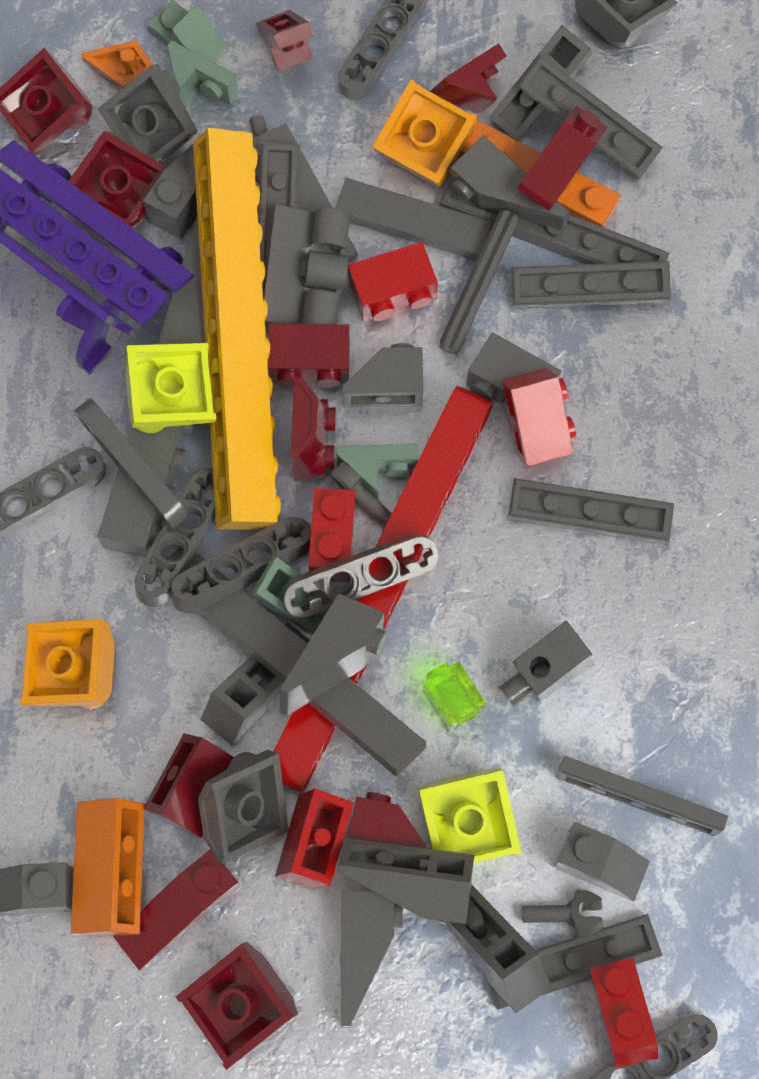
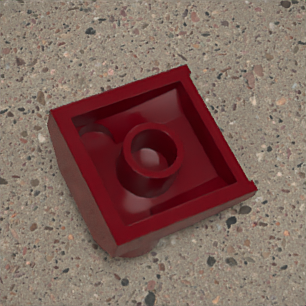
[0,48,93,155]
[69,131,167,229]
[290,377,336,482]
[176,942,298,1070]

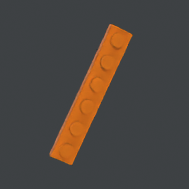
[458,120,621,227]

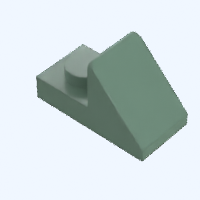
[147,0,228,63]
[167,40,239,108]
[336,444,418,499]
[252,556,329,635]

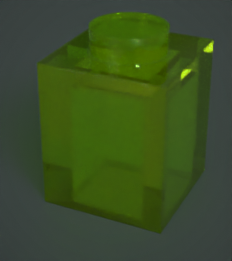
[423,661,486,733]

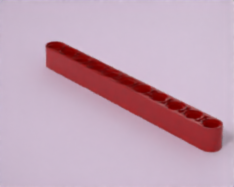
[274,385,494,794]

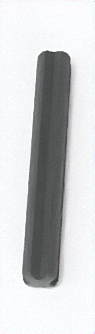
[440,210,518,353]

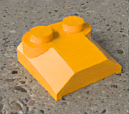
[372,80,478,187]
[19,619,115,709]

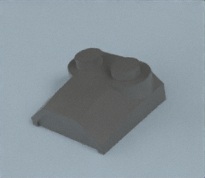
[575,0,678,48]
[98,64,198,163]
[198,750,289,864]

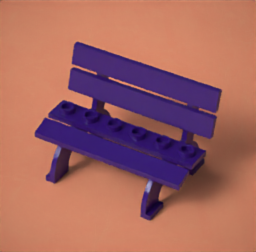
[0,140,194,375]

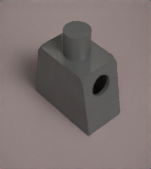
[499,620,594,707]

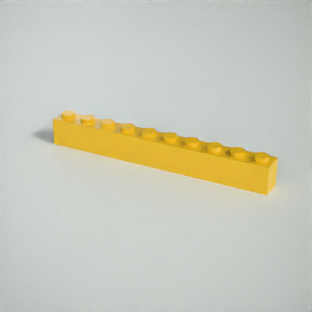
[193,128,281,530]

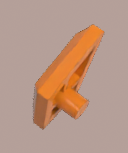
[81,40,153,89]

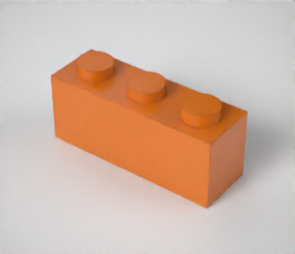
[71,798,145,936]

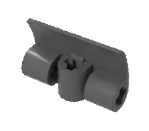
[264,204,351,324]

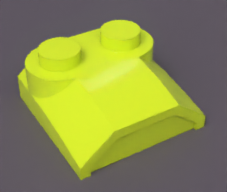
[125,343,216,433]
[418,768,522,863]

